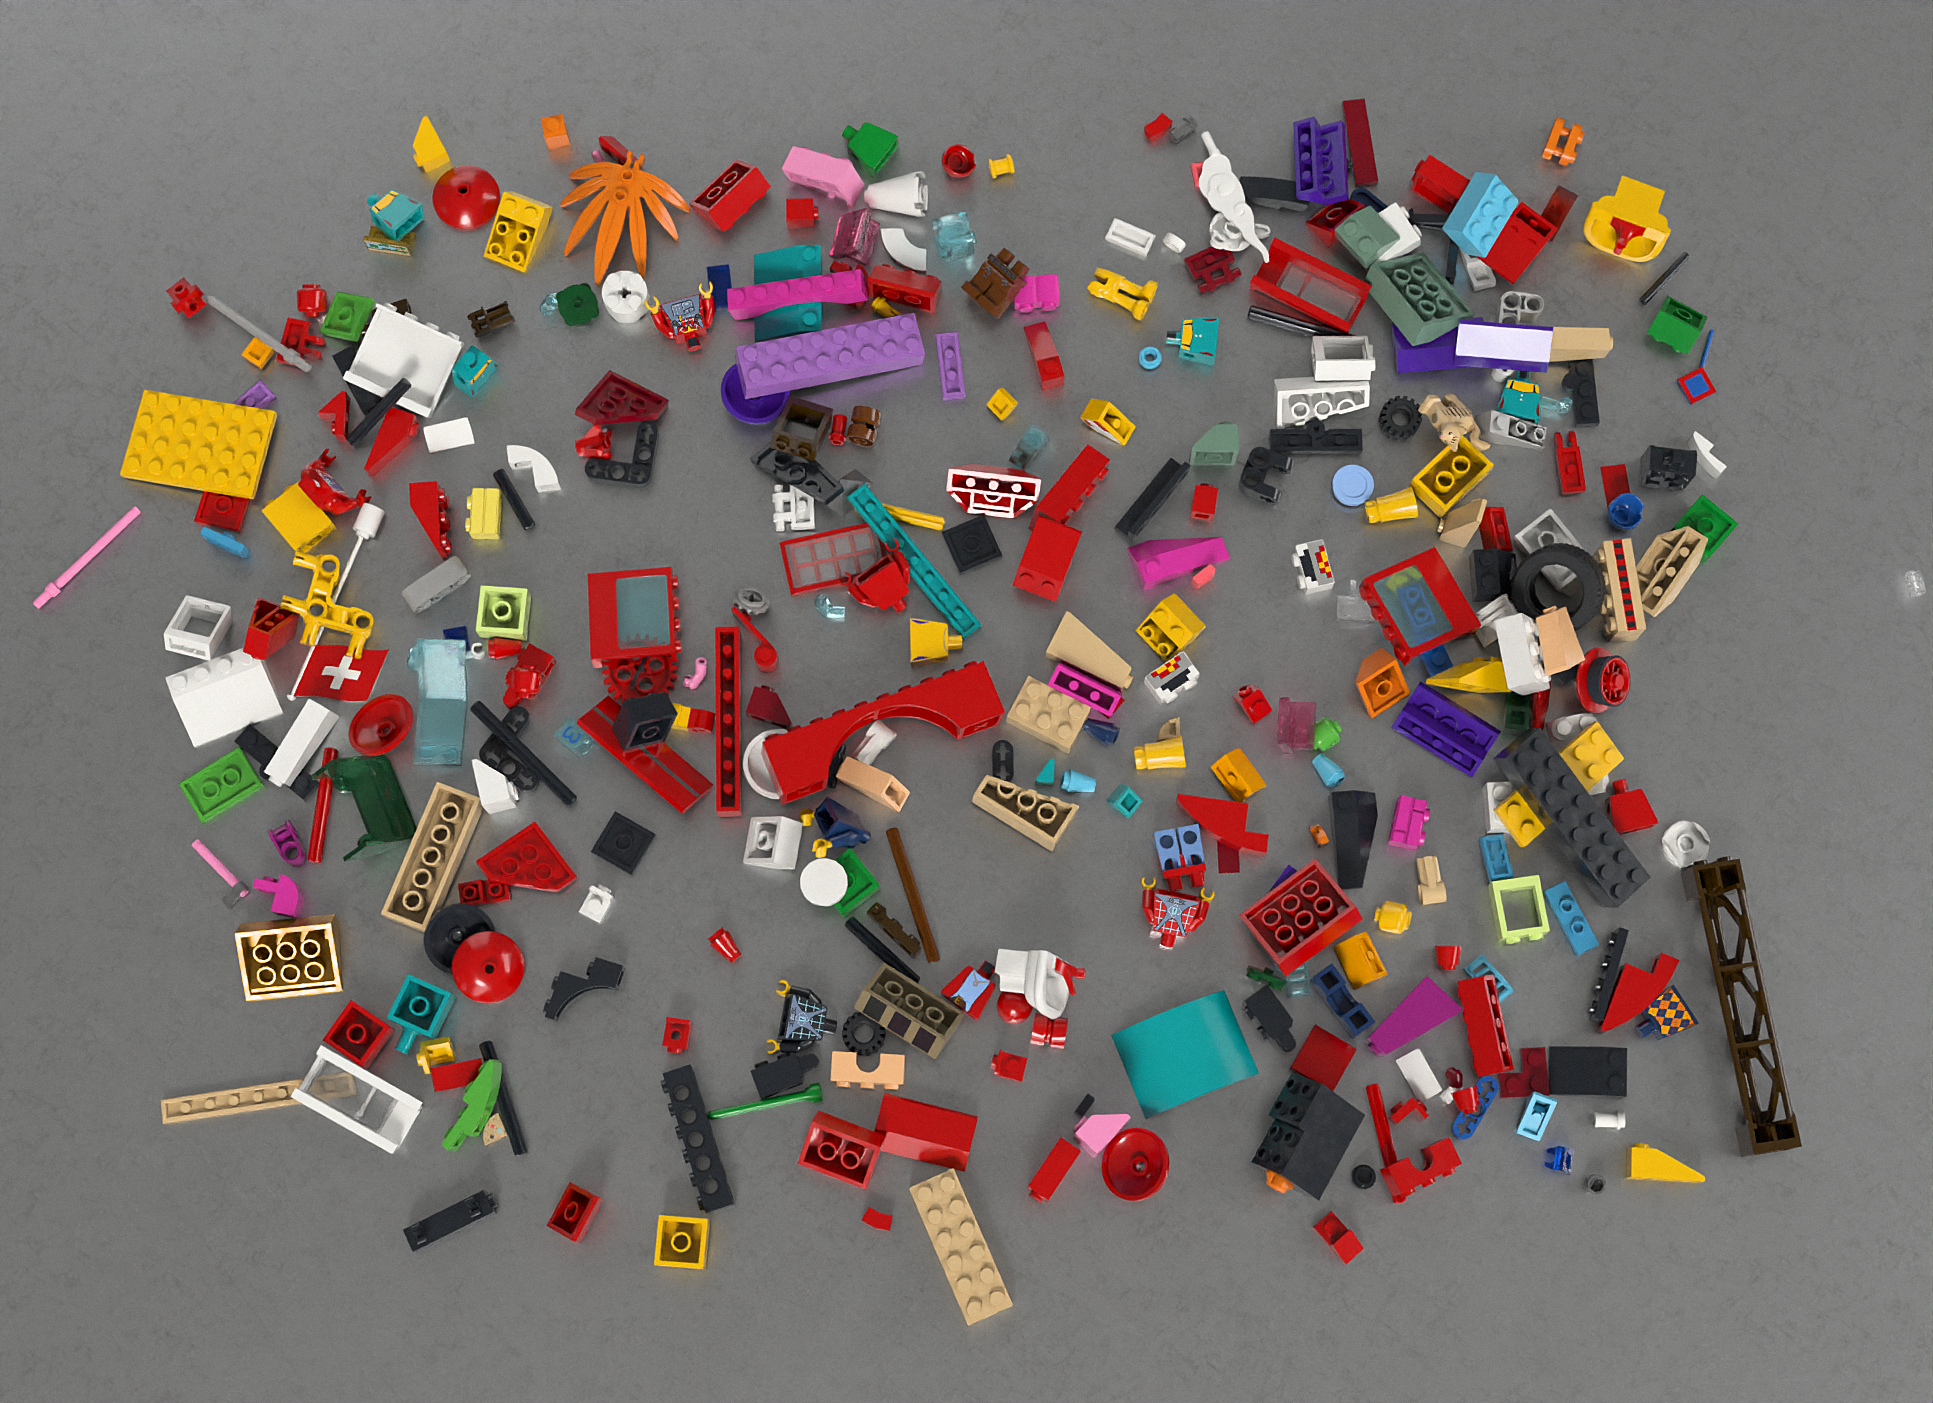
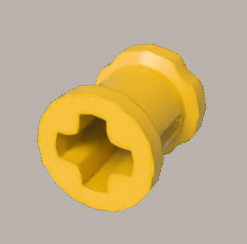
[988,153,1015,179]

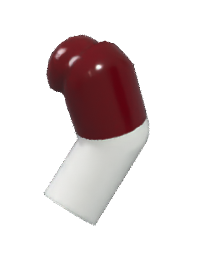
[1440,1067,1463,1104]

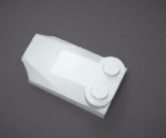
[1513,508,1583,596]
[1545,713,1609,795]

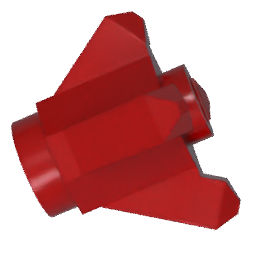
[575,424,612,460]

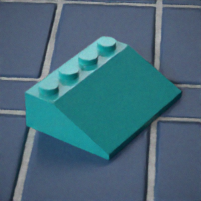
[754,245,823,342]

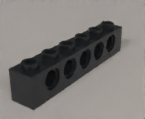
[660,1064,735,1214]

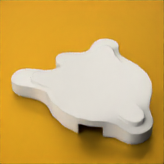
[1209,212,1271,251]

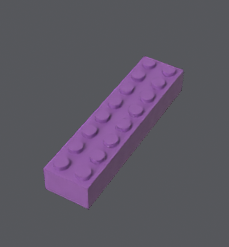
[735,313,925,399]

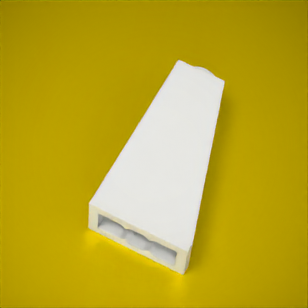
[264,699,339,787]

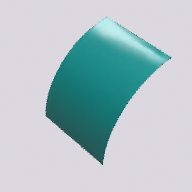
[1111,990,1259,1119]

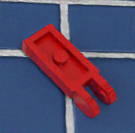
[1554,431,1586,495]

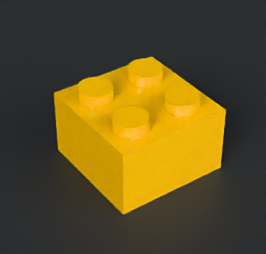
[654,1215,710,1270]

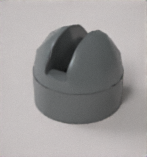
[1584,1174,1606,1195]

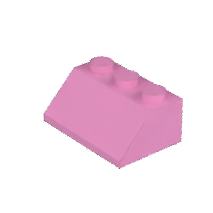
[1073,1114,1131,1158]

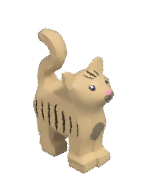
[1418,394,1490,452]

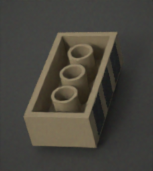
[854,963,965,1059]

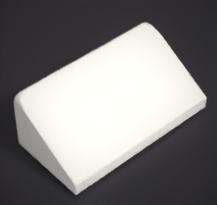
[423,417,475,454]
[1395,1048,1442,1102]

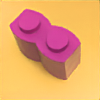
[1014,274,1060,312]

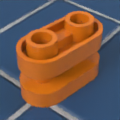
[1541,117,1585,167]

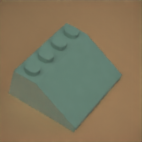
[1364,252,1475,346]

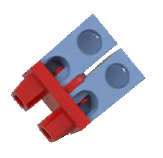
[1152,824,1206,892]

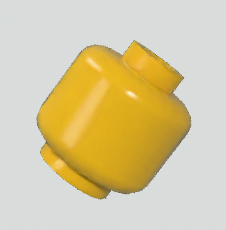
[1375,901,1412,934]

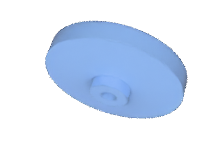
[1332,465,1374,506]

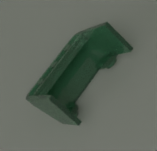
[311,754,417,862]

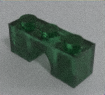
[1501,690,1531,736]

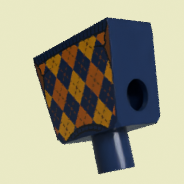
[1635,984,1699,1040]

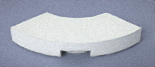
[881,228,926,273]

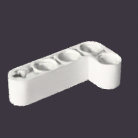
[1491,291,1544,383]

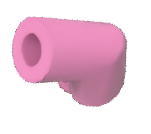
[683,657,707,689]

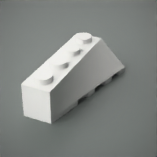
[1274,377,1370,429]

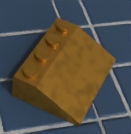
[235,914,342,1001]

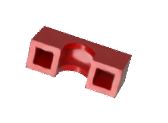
[1380,1137,1462,1198]

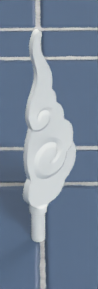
[1199,131,1269,263]

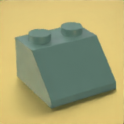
[1335,206,1400,269]
[1189,421,1239,465]

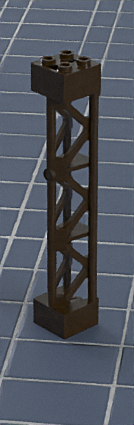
[1681,856,1802,1157]

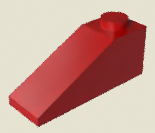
[1023,321,1065,391]
[364,408,420,477]

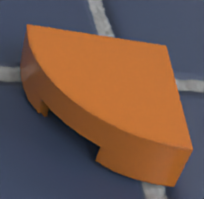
[1309,823,1329,848]

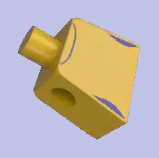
[910,619,962,667]

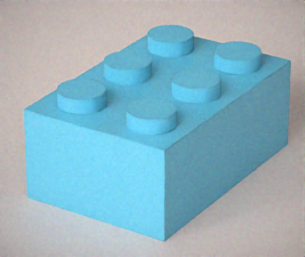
[1442,172,1519,258]

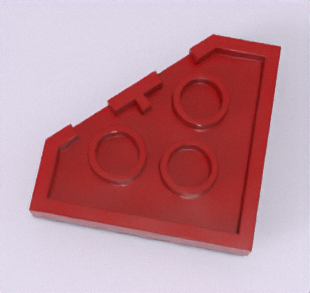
[476,822,577,893]

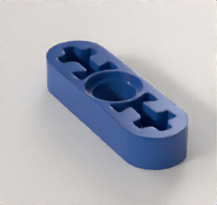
[1451,1076,1499,1140]

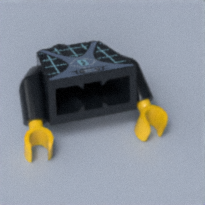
[766,980,837,1054]

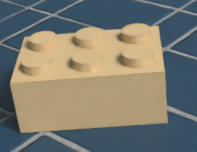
[1006,676,1091,754]

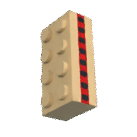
[1593,538,1646,643]

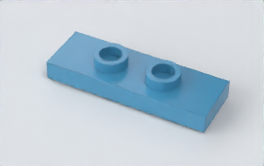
[1543,881,1599,956]

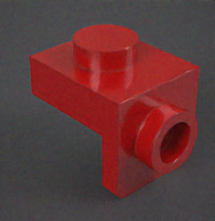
[1232,684,1273,724]
[1388,1097,1429,1125]

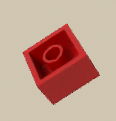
[323,1000,395,1070]

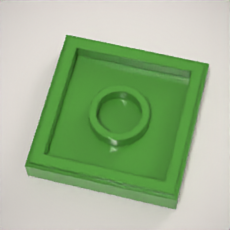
[319,292,375,342]

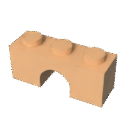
[831,1051,905,1090]

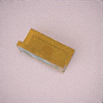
[363,226,417,257]

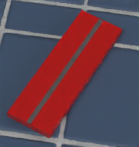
[577,696,713,814]

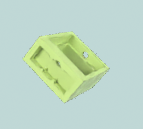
[1488,875,1550,944]

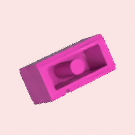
[1388,795,1430,850]

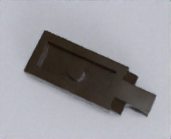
[867,902,921,959]

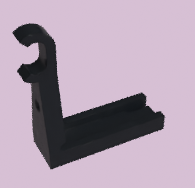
[1407,208,1459,285]

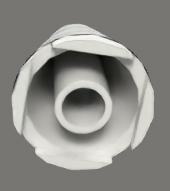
[864,171,928,217]

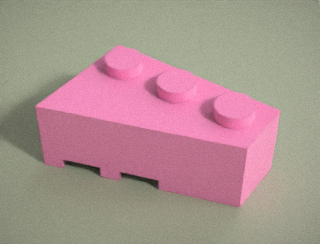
[782,146,865,207]

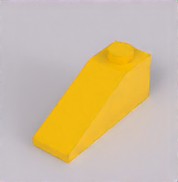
[1626,1143,1705,1183]

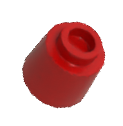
[1435,946,1462,970]
[1451,1085,1480,1115]

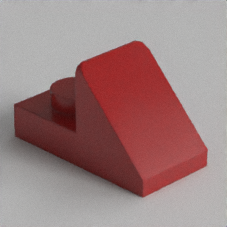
[318,391,351,442]
[1313,1211,1364,1265]

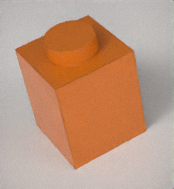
[540,114,570,150]

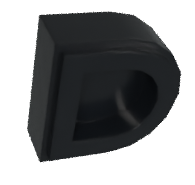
[1074,1093,1095,1119]

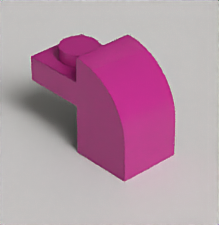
[253,874,304,918]

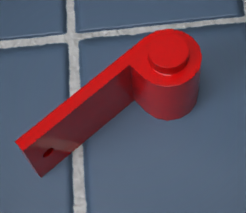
[731,606,779,673]

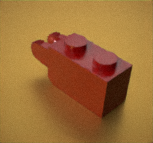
[502,643,556,709]

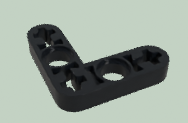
[585,421,659,488]
[479,706,539,793]

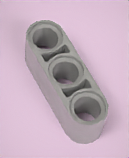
[401,556,471,613]

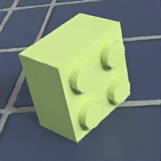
[476,586,531,641]

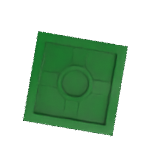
[1671,494,1738,565]
[833,848,880,918]

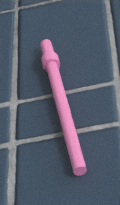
[32,506,141,609]

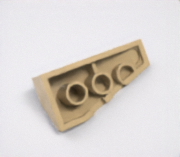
[1437,498,1487,548]

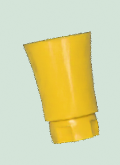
[1365,486,1418,524]
[1134,736,1186,770]

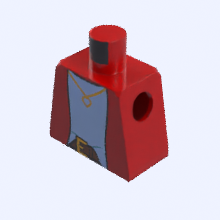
[941,960,996,1021]

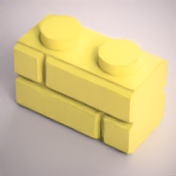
[465,488,502,539]

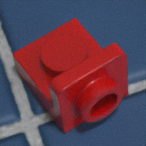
[990,1050,1028,1082]

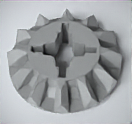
[732,588,769,615]

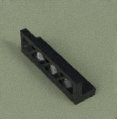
[1115,458,1191,543]

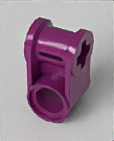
[267,819,307,867]

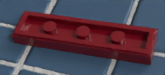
[1342,98,1378,187]

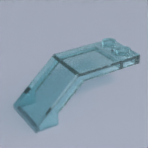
[413,638,468,766]

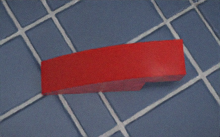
[1176,794,1269,857]
[1596,953,1680,1034]

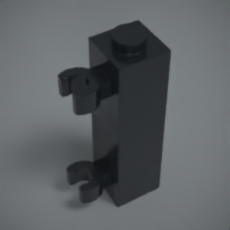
[403,1190,498,1253]

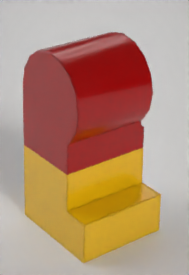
[671,703,716,733]

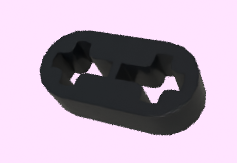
[992,740,1014,783]

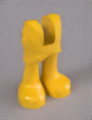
[1087,267,1158,321]

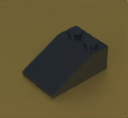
[1548,1046,1627,1099]

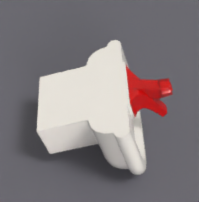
[995,949,1086,1019]

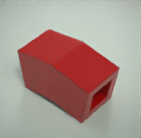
[1144,113,1173,143]
[862,1207,893,1231]

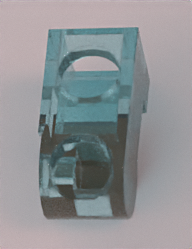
[1009,424,1050,471]

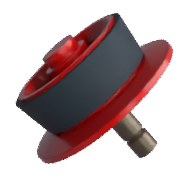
[1573,647,1631,713]

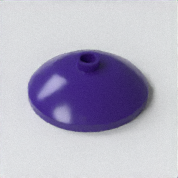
[721,363,790,424]

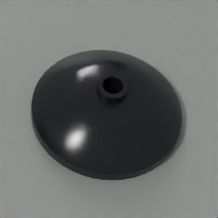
[423,903,495,974]

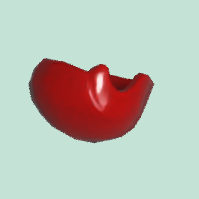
[941,144,977,179]
[996,991,1033,1025]

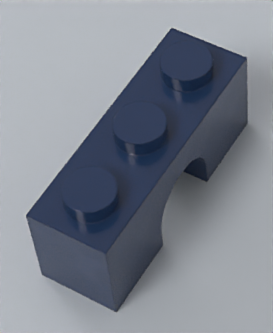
[1310,964,1375,1039]

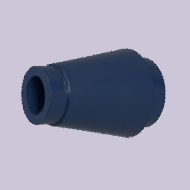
[1083,718,1120,745]

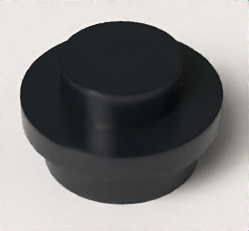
[1351,1165,1376,1189]

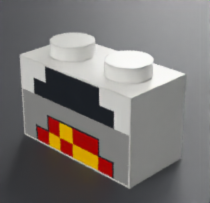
[1291,539,1335,595]
[1144,651,1200,704]

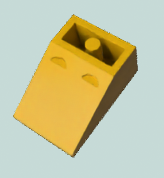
[484,191,553,272]

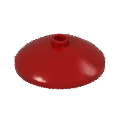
[432,165,500,230]
[348,694,413,756]
[452,931,525,1003]
[1102,1127,1170,1201]

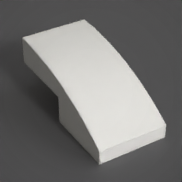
[1460,249,1496,292]
[1687,431,1727,480]

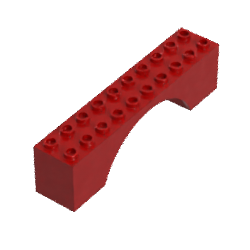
[761,661,1005,805]

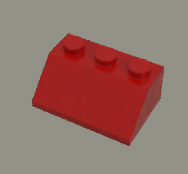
[689,159,771,232]
[868,264,942,314]

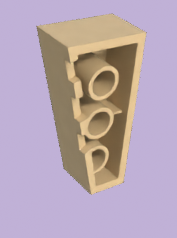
[972,775,1079,852]

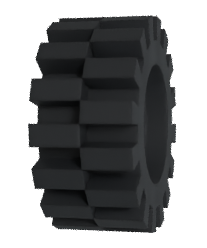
[1379,395,1423,440]
[842,1012,886,1056]

